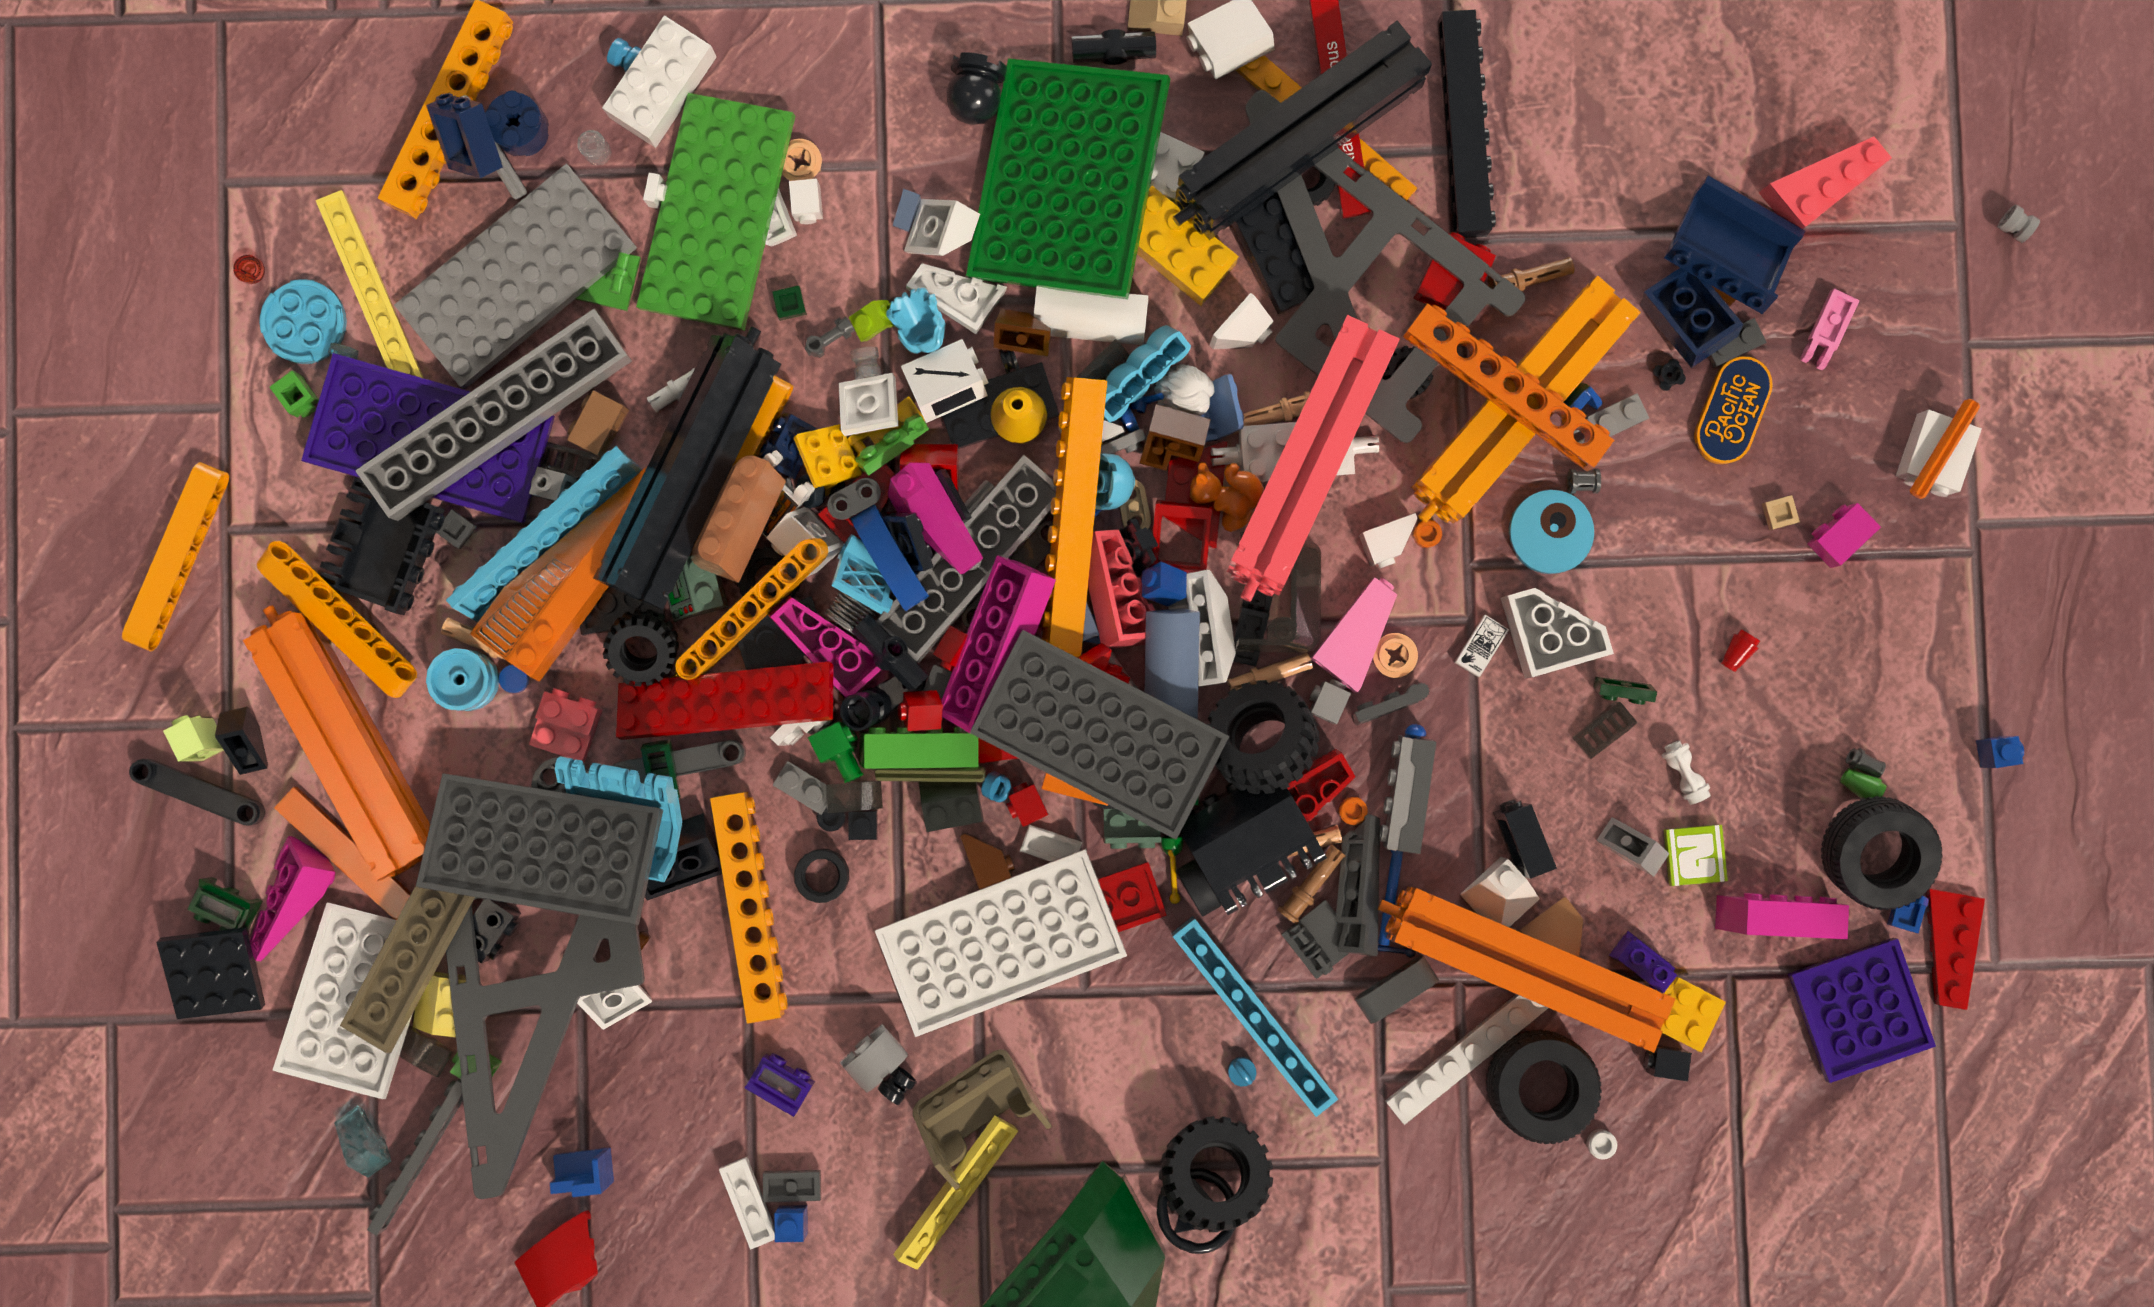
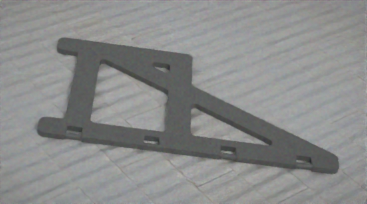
[1245,90,1525,443]
[446,897,645,1199]

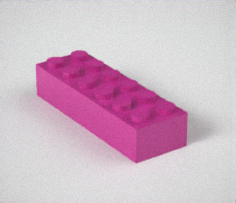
[941,555,1056,734]

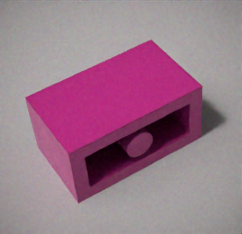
[1807,503,1881,568]

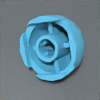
[1095,453,1135,510]

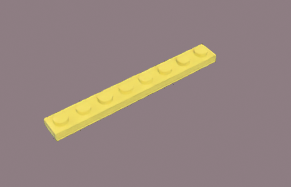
[315,190,424,378]

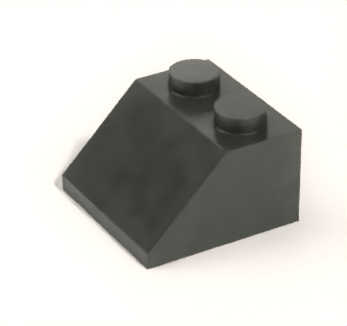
[919,782,984,832]

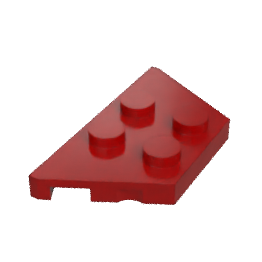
[1163,441,1228,549]

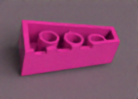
[768,596,881,698]
[1715,893,1849,939]

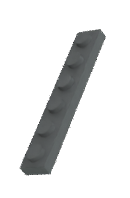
[367,1079,463,1236]

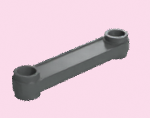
[612,740,746,783]

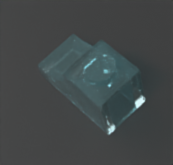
[334,1106,391,1178]

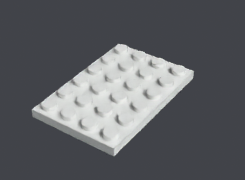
[272,902,413,1099]

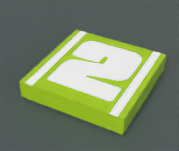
[1663,825,1728,886]

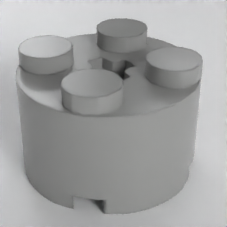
[839,1024,908,1093]

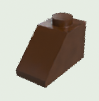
[993,309,1051,357]
[960,833,1015,889]

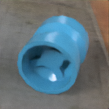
[607,38,641,72]

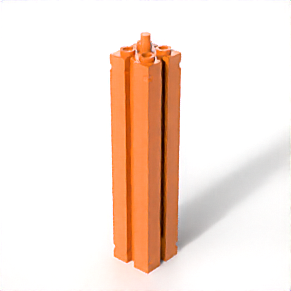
[243,605,430,881]
[1378,886,1676,1053]

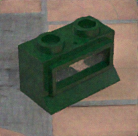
[187,877,263,932]

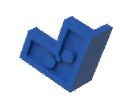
[550,1147,614,1197]

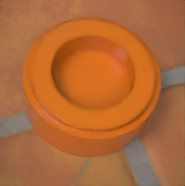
[1413,519,1442,548]
[1338,797,1368,825]

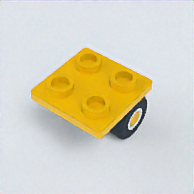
[794,424,862,509]

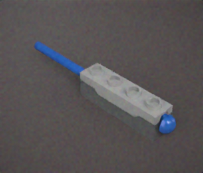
[1378,724,1437,946]

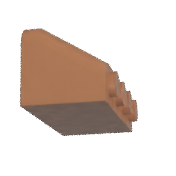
[690,455,786,583]

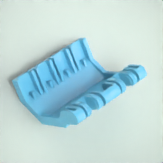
[555,756,682,882]

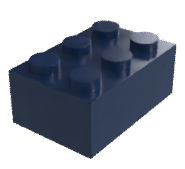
[1640,268,1743,368]

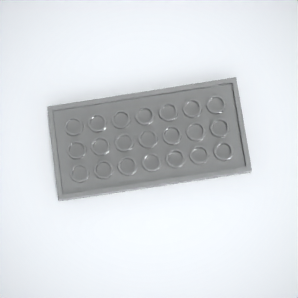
[394,163,637,390]

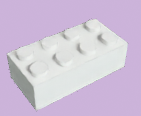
[602,15,717,148]

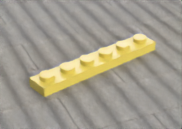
[893,1115,1018,1270]

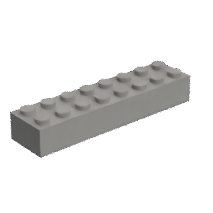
[877,455,1056,663]

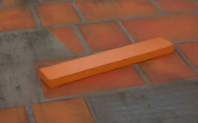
[274,787,411,920]

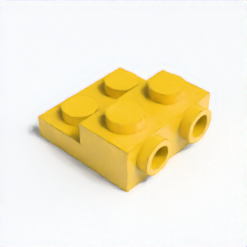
[1661,977,1726,1052]

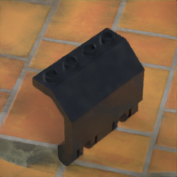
[317,477,445,615]
[1180,783,1327,916]

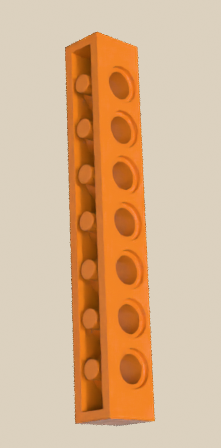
[1403,303,1614,471]

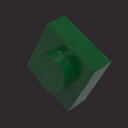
[772,285,807,321]

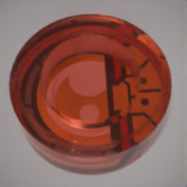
[233,255,265,284]

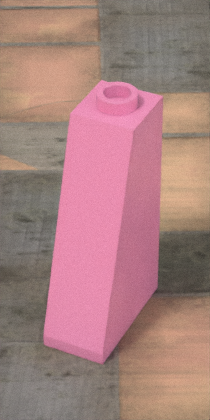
[1310,578,1397,693]

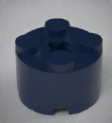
[485,90,549,156]

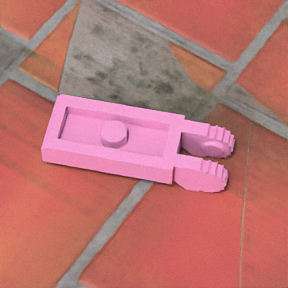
[1800,289,1859,371]

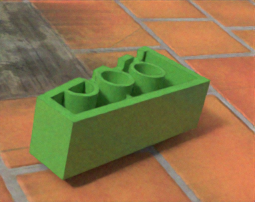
[859,727,978,769]

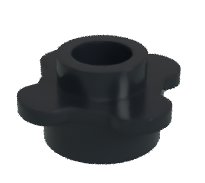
[1653,359,1686,391]

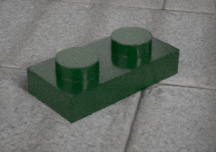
[1593,676,1657,705]

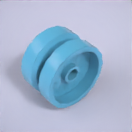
[426,648,499,711]

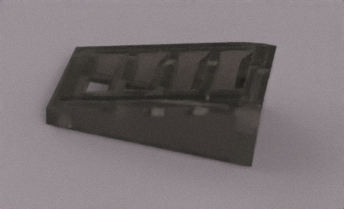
[540,442,601,479]
[1572,702,1637,759]

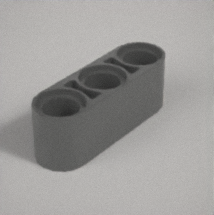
[1355,955,1439,1024]

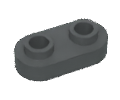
[827,478,881,520]

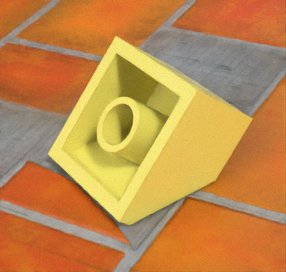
[413,972,466,1037]

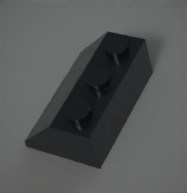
[645,813,722,901]

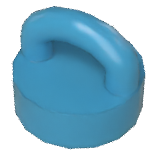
[981,771,1011,803]
[1228,1057,1257,1087]

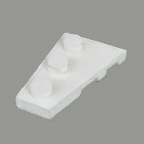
[906,263,1007,334]

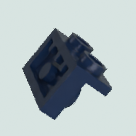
[759,413,817,480]

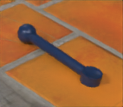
[1378,945,1416,958]

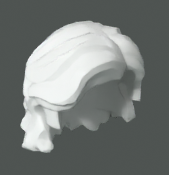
[1154,364,1214,416]

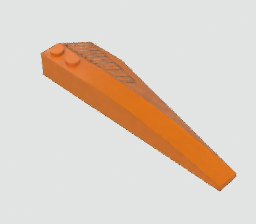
[470,467,647,682]

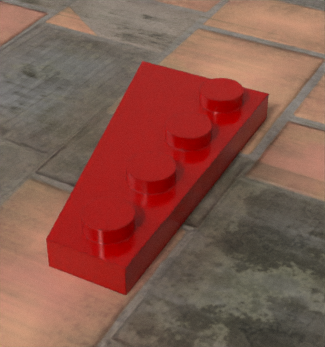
[1925,889,1985,1010]

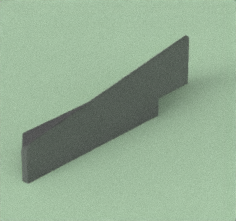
[1336,814,1380,956]

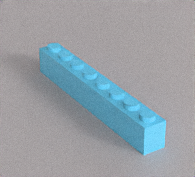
[1171,916,1338,1117]

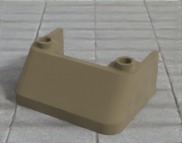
[912,1049,1052,1190]

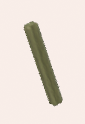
[875,766,985,782]

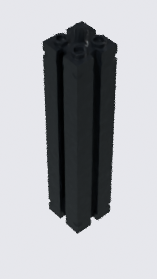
[1173,20,1432,240]
[593,327,781,609]

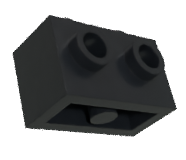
[473,899,521,964]

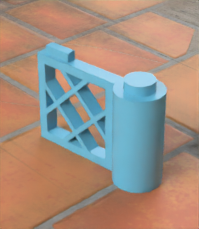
[831,534,893,614]

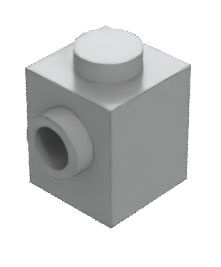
[529,467,579,502]
[1309,679,1351,724]

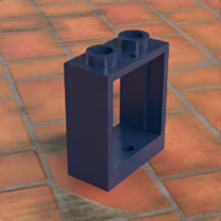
[426,93,503,178]

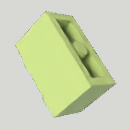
[163,715,224,762]

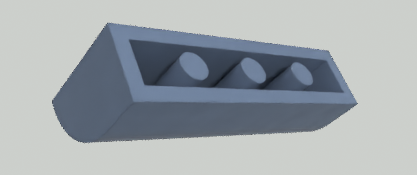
[1145,608,1200,720]

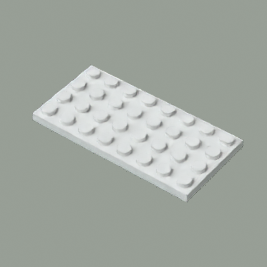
[875,849,1127,1037]

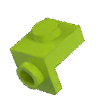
[849,300,895,342]

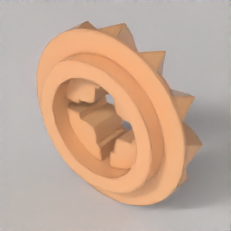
[782,139,822,181]
[1373,633,1418,678]

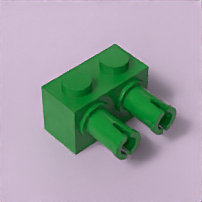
[808,722,864,783]

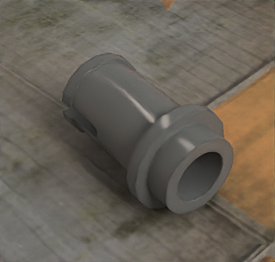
[1846,748,1886,778]

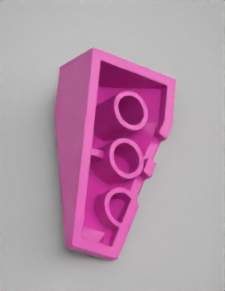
[888,463,983,574]

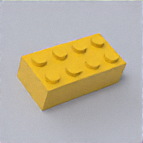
[1137,186,1239,306]

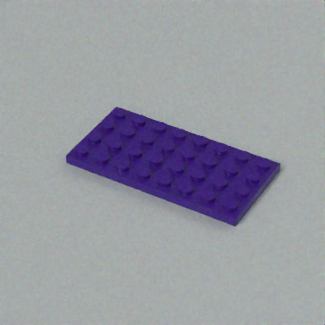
[301,353,555,523]

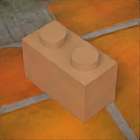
[567,390,629,458]

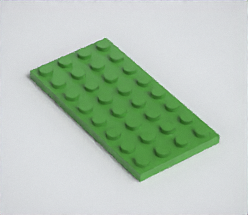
[636,93,796,331]

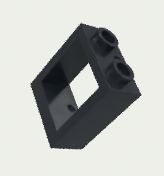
[1493,799,1557,879]

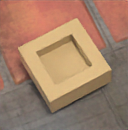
[1762,495,1800,531]

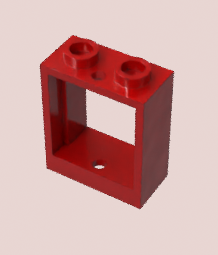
[1150,500,1213,574]

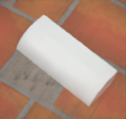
[1034,286,1148,345]

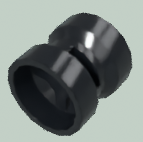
[878,1066,917,1105]

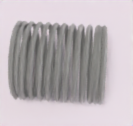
[824,579,878,634]

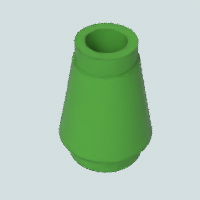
[1840,768,1887,799]

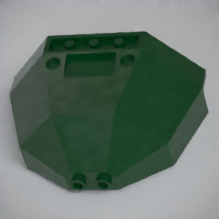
[981,1160,1165,1307]

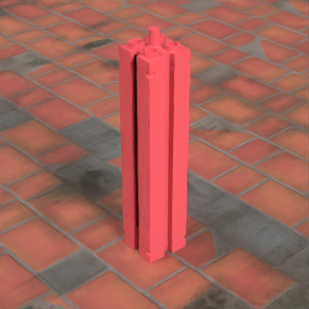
[1227,315,1400,602]

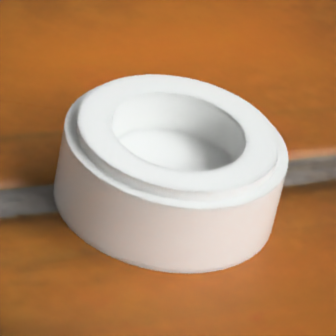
[1586,1129,1617,1159]

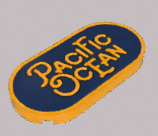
[1694,356,1773,465]

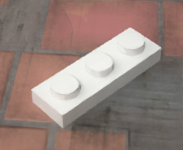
[719,1157,775,1250]

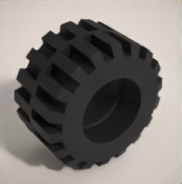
[603,609,679,686]

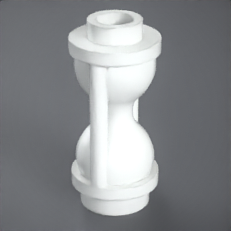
[1662,740,1711,805]

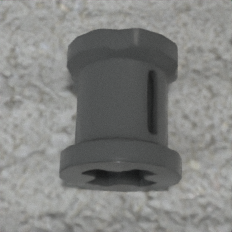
[1567,468,1601,494]

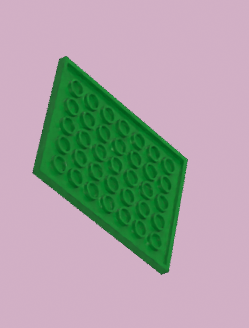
[966,58,1171,300]

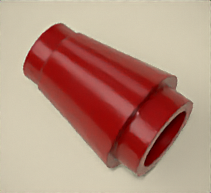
[1721,629,1760,672]

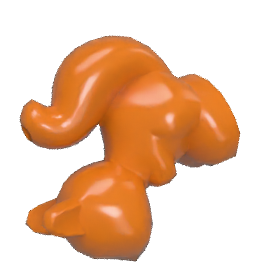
[1190,462,1264,532]

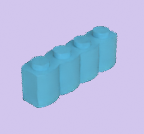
[1104,325,1191,422]

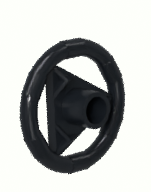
[1156,1168,1236,1254]

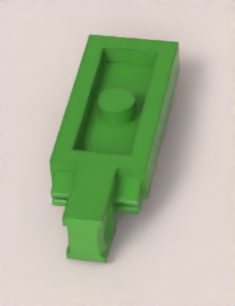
[855,413,929,476]

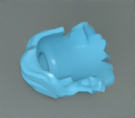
[886,288,945,354]

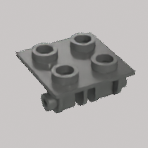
[1281,900,1349,979]

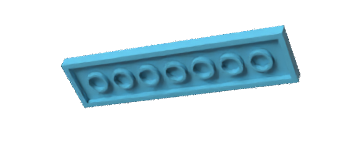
[446,446,642,622]

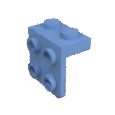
[1201,374,1244,443]

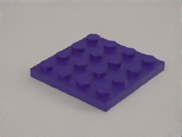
[1788,937,1936,1083]

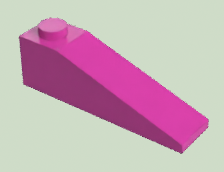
[250,836,335,961]

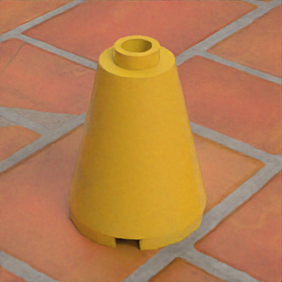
[991,387,1047,443]

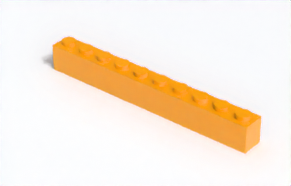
[1040,377,1107,658]

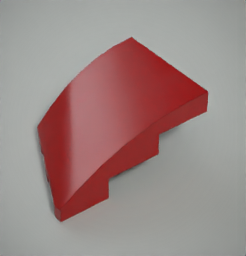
[514,1210,598,1307]

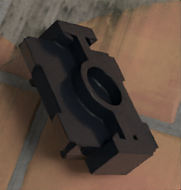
[1119,519,1158,576]

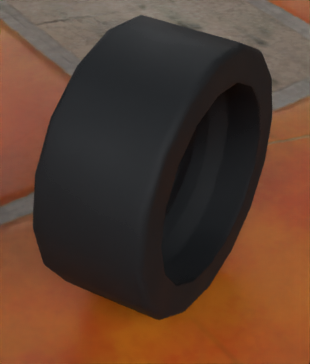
[794,849,849,903]
[1176,859,1221,917]

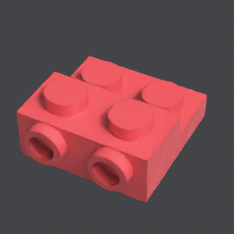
[529,688,603,763]

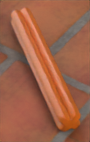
[1910,399,1980,499]

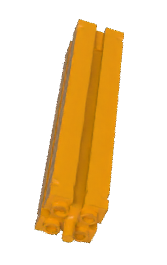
[1411,276,1641,523]

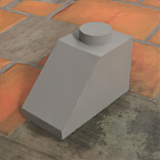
[1597,817,1669,877]

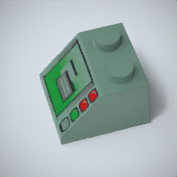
[668,556,729,622]

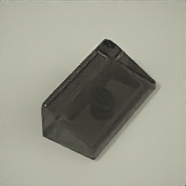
[1076,339,1130,380]

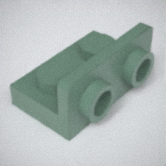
[1104,809,1161,849]

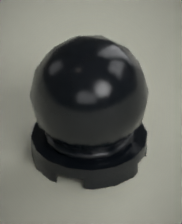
[946,52,1007,125]

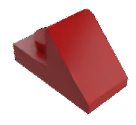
[1078,643,1130,684]

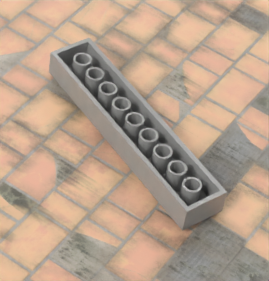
[355,309,632,521]

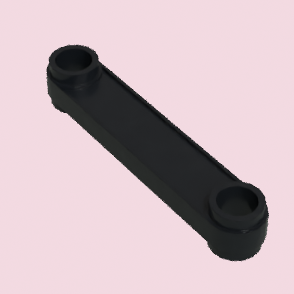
[129,759,265,826]

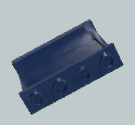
[1664,176,1805,314]

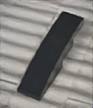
[1233,585,1274,667]

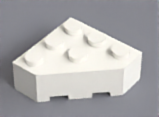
[1501,588,1614,678]

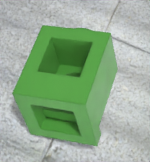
[269,371,319,418]

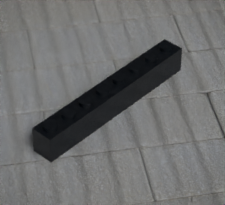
[1437,9,1496,238]

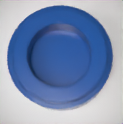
[1120,407,1139,433]
[499,665,530,693]

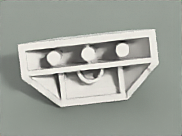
[1168,570,1236,686]

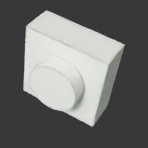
[643,173,667,209]

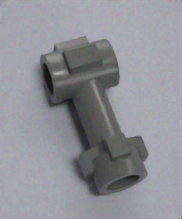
[805,317,855,358]

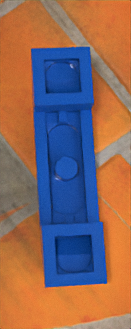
[851,504,929,611]

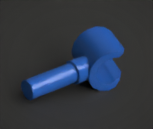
[1129,393,1164,414]

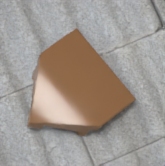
[1520,897,1583,957]

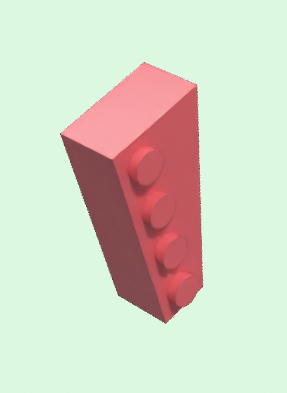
[1759,137,1892,229]
[1088,530,1155,649]

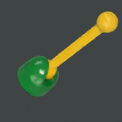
[1161,835,1183,904]

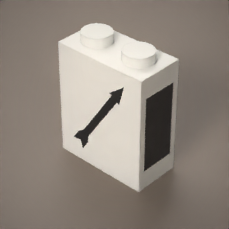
[901,339,988,423]

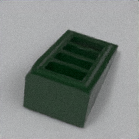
[640,739,681,798]

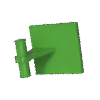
[576,252,641,311]

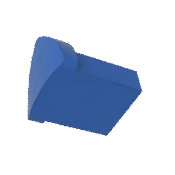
[1563,383,1602,410]
[1887,896,1929,934]

